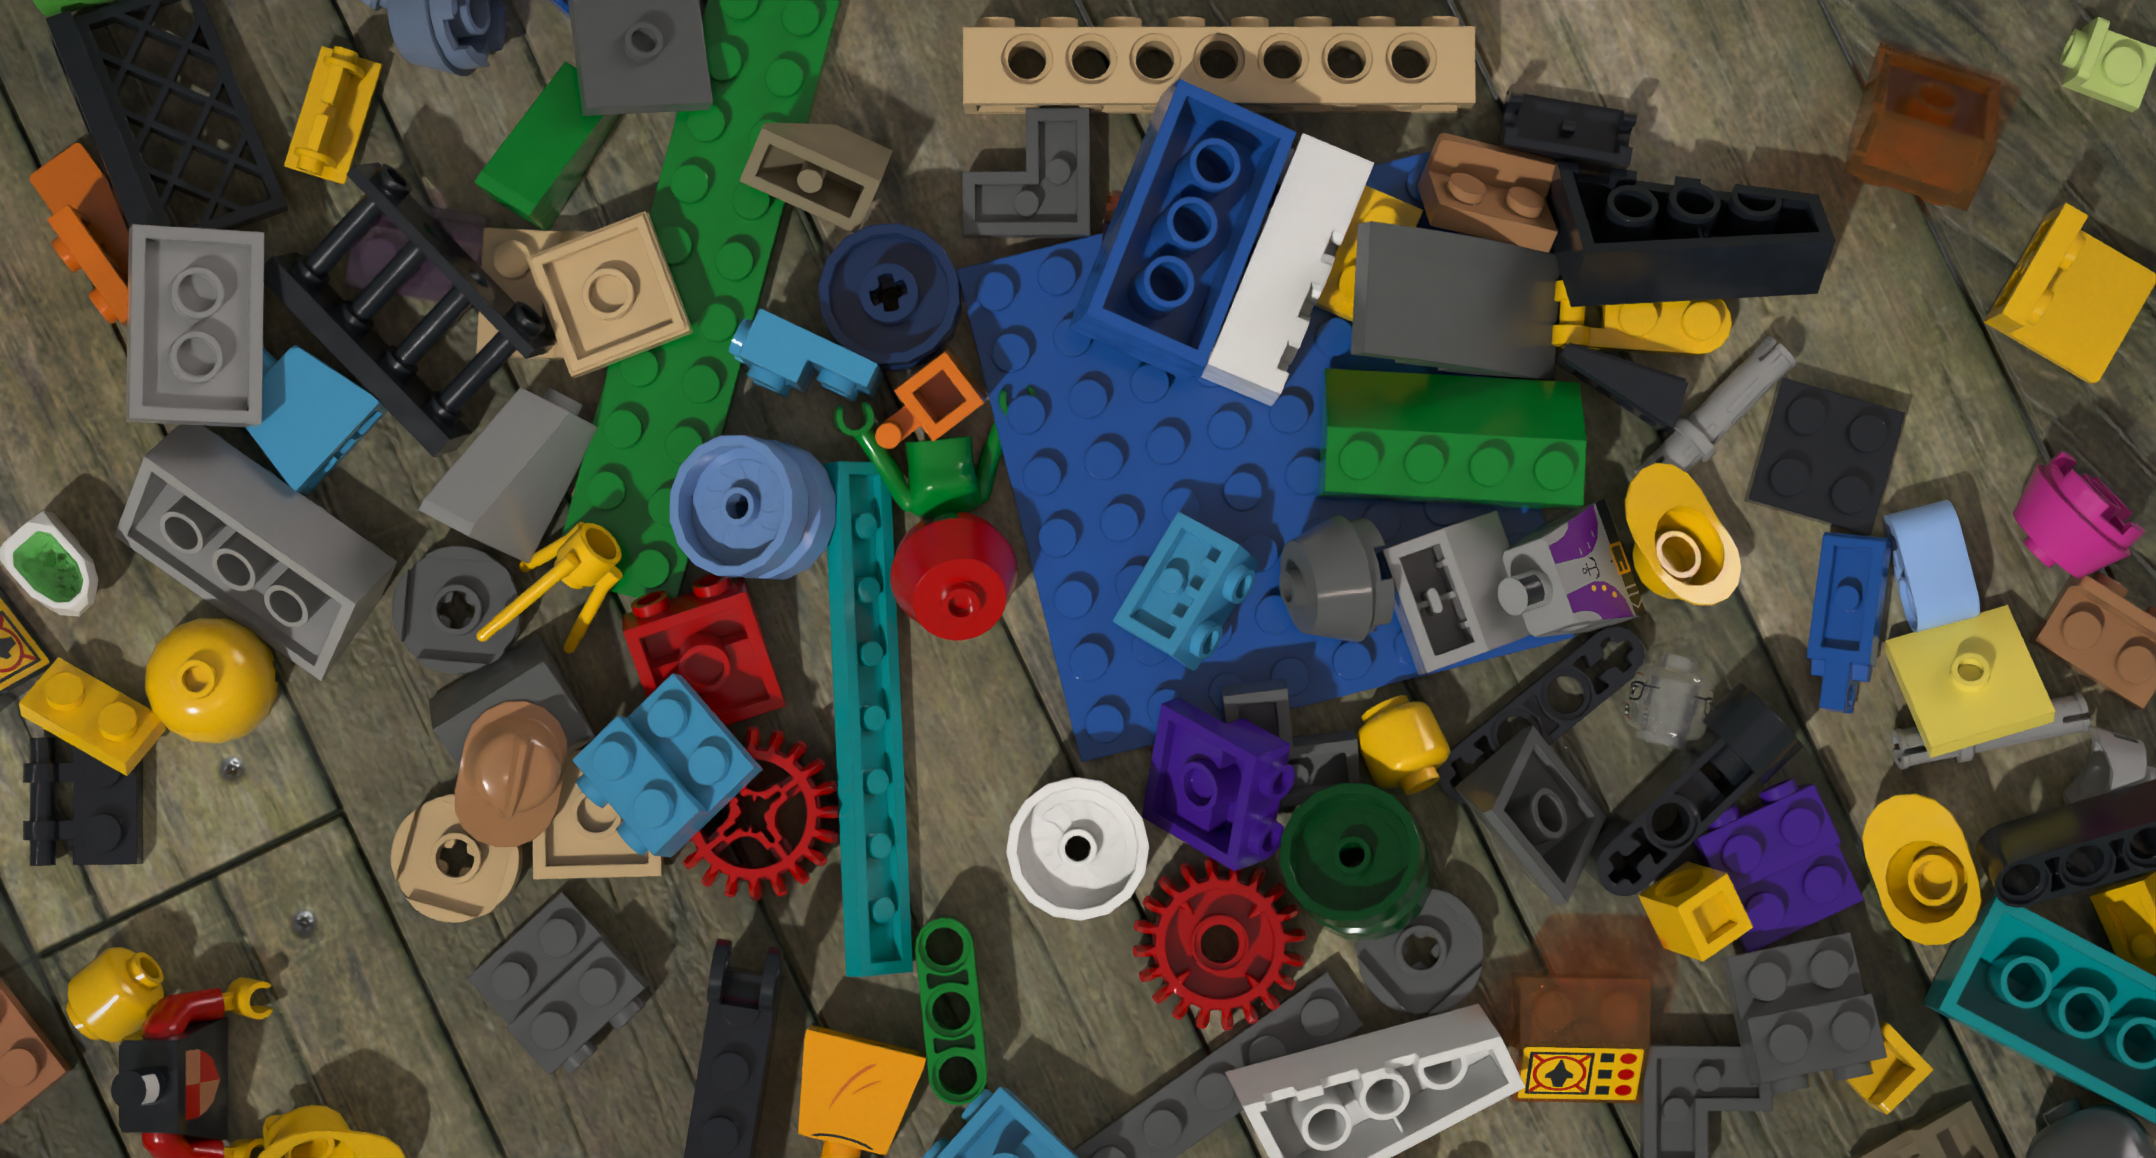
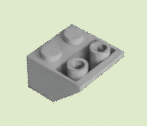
[1376,510,1531,675]

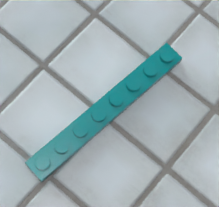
[823,461,913,977]

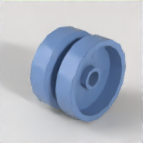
[670,435,836,580]

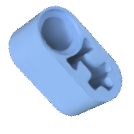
[1883,499,1980,633]

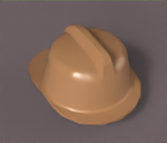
[455,701,567,847]

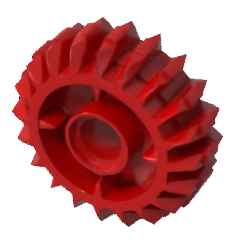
[1132,856,1306,1030]

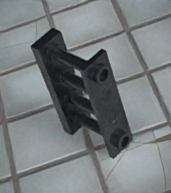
[264,162,555,458]

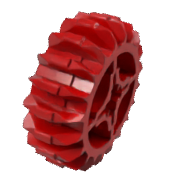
[683,727,839,901]

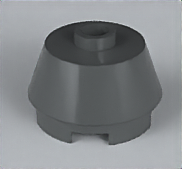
[1279,515,1395,643]

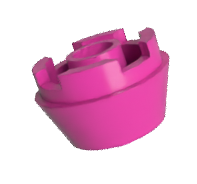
[2012,450,2145,579]

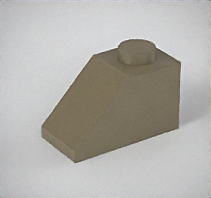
[739,123,893,233]

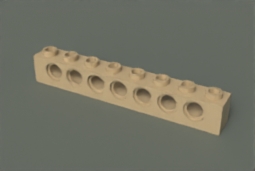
[963,16,1476,114]

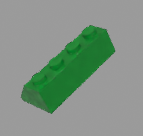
[1318,368,1587,511]

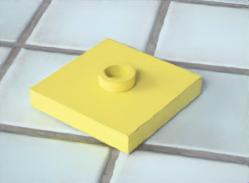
[1885,605,2056,758]

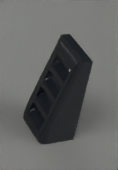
[1555,342,1688,433]

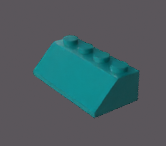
[1922,894,2156,1126]

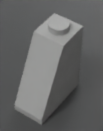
[418,387,598,564]

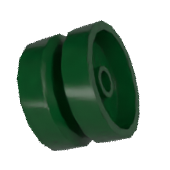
[1279,783,1434,941]

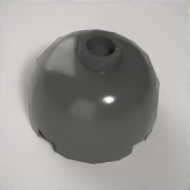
[2025,1098,2156,1158]

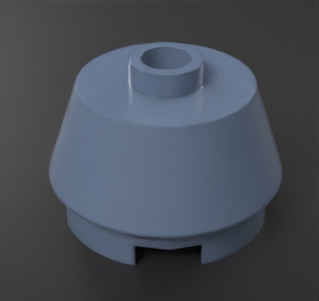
[387,0,506,76]

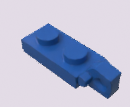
[1806,532,1892,714]

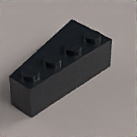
[1547,161,1835,307]

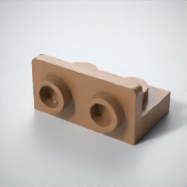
[1417,133,1558,253]
[2029,572,2156,709]

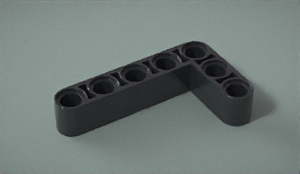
[1976,779,2156,908]

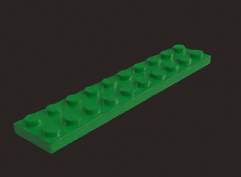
[555,0,842,599]

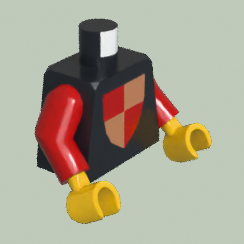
[111,977,273,1158]

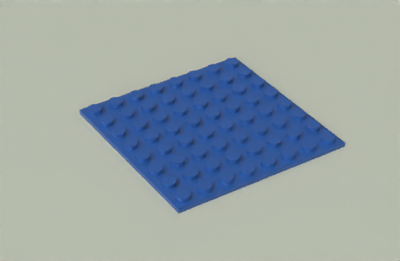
[957,151,1574,763]

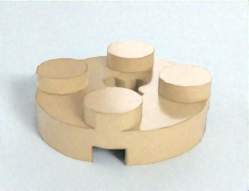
[391,794,523,923]

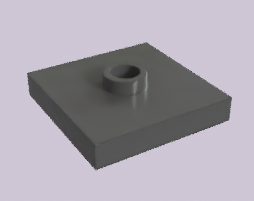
[568,0,713,116]

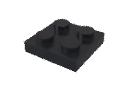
[1744,377,1905,536]

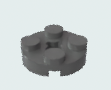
[392,546,523,674]
[1354,889,1484,1014]

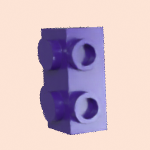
[1142,698,1295,871]
[1692,778,1864,953]

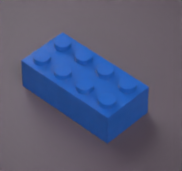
[1068,79,1297,380]

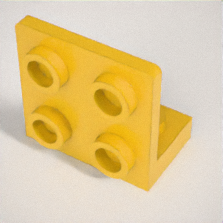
[1984,203,2156,384]

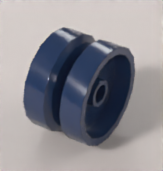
[818,223,962,372]

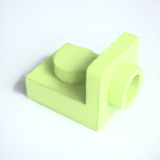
[2060,17,2156,112]

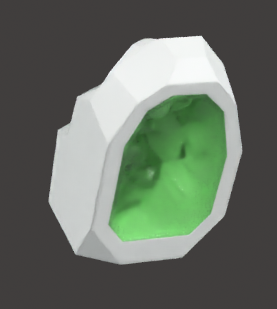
[0,511,99,617]

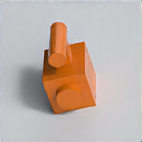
[875,346,988,449]

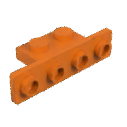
[29,143,129,326]

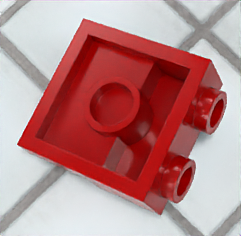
[622,573,786,726]

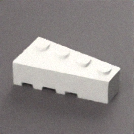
[1201,133,1374,406]
[1225,1004,1525,1158]

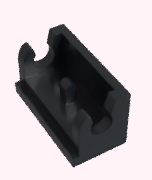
[1497,91,1637,174]

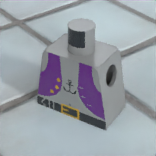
[1498,499,1646,638]

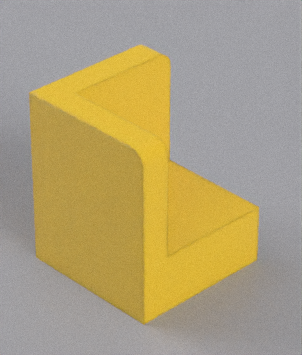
[1845,1019,1934,1115]

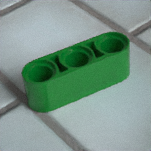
[915,915,988,1105]

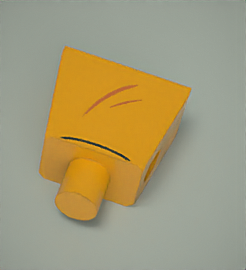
[798,1025,927,1158]

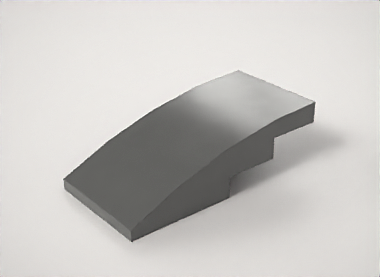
[1351,221,1560,381]

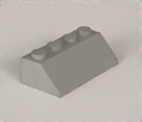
[114,424,398,681]

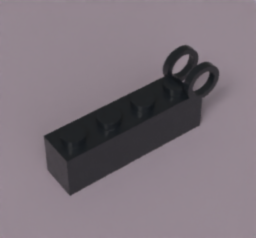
[684,938,785,1158]

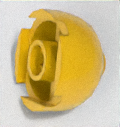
[145,617,278,743]

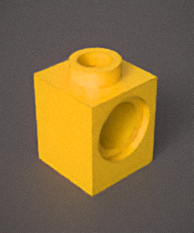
[1638,861,1753,962]

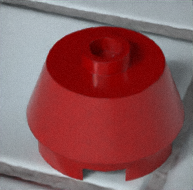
[890,512,1018,641]

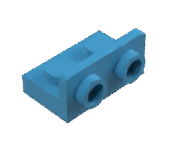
[1112,511,1259,671]

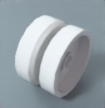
[1006,777,1149,921]

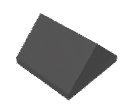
[429,633,596,767]
[1455,725,1606,905]

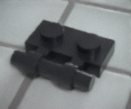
[23,737,143,866]

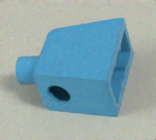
[246,345,388,495]

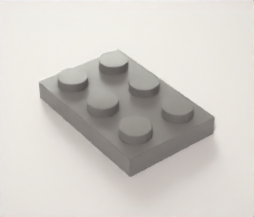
[126,224,264,428]

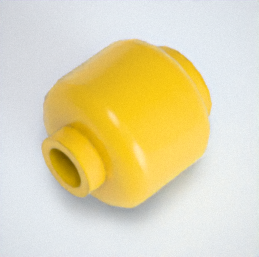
[1356,695,1450,795]
[66,947,164,1043]

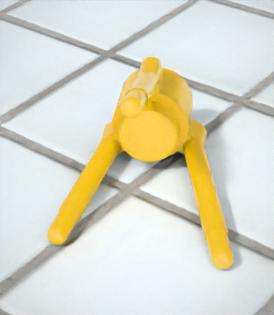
[476,522,623,654]

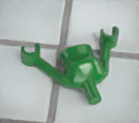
[831,385,1037,522]

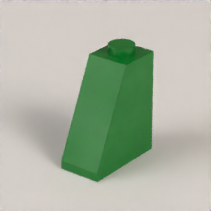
[474,62,621,231]

